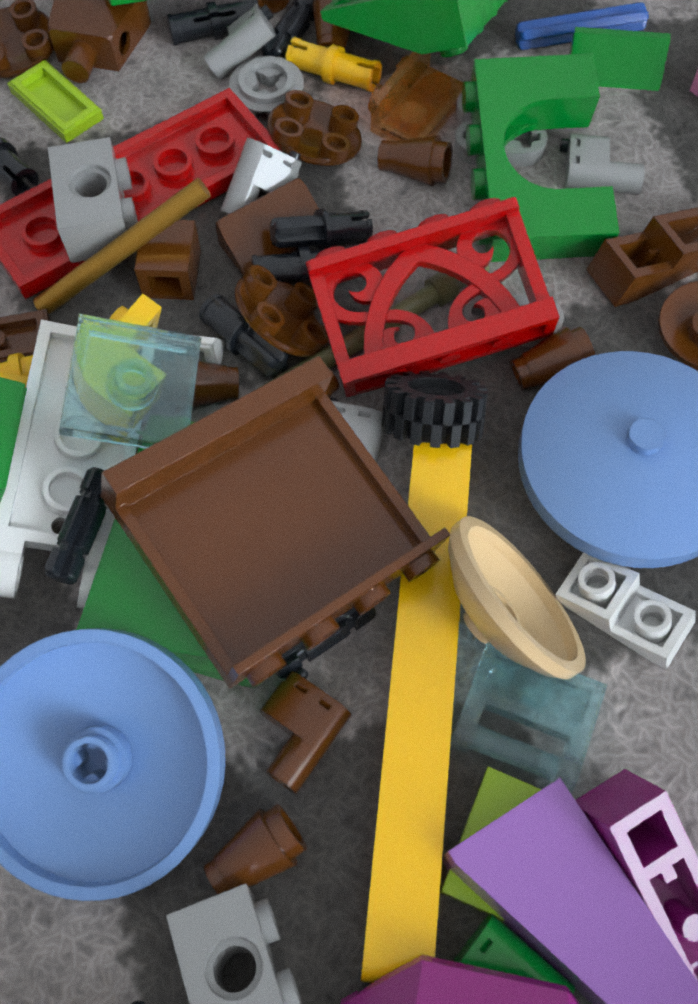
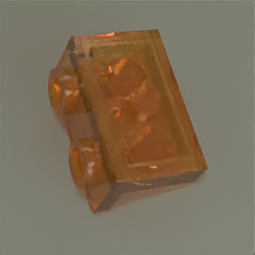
[368,52,463,141]

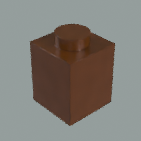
[134,220,201,300]

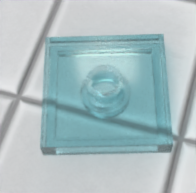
[59,313,201,449]

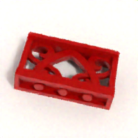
[306,197,560,398]

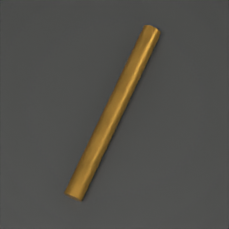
[33,178,211,314]

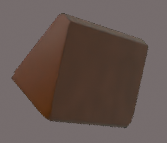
[215,178,319,276]

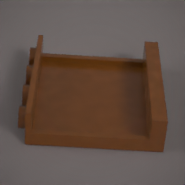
[101,356,450,689]

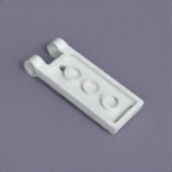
[0,320,155,609]

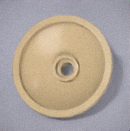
[448,516,586,679]

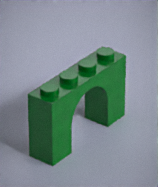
[462,53,620,262]

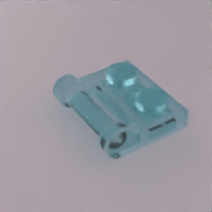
[450,642,607,794]

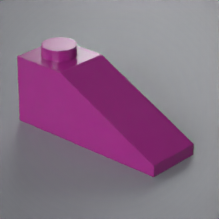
[575,769,698,982]

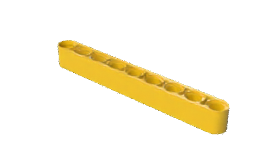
[361,442,472,983]

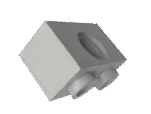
[48,137,138,263]
[166,884,302,1004]

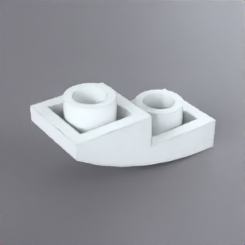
[555,552,696,670]

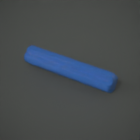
[515,2,648,50]

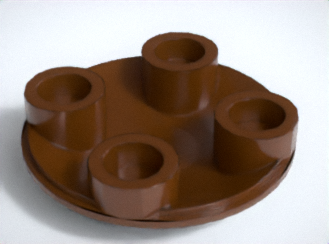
[0,0,54,78]
[267,90,362,166]
[235,265,329,357]

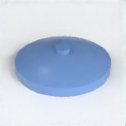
[518,351,698,568]
[0,628,226,901]

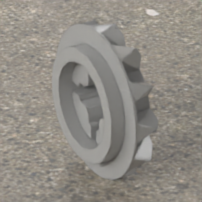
[229,56,304,116]

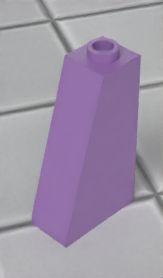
[442,778,698,1004]

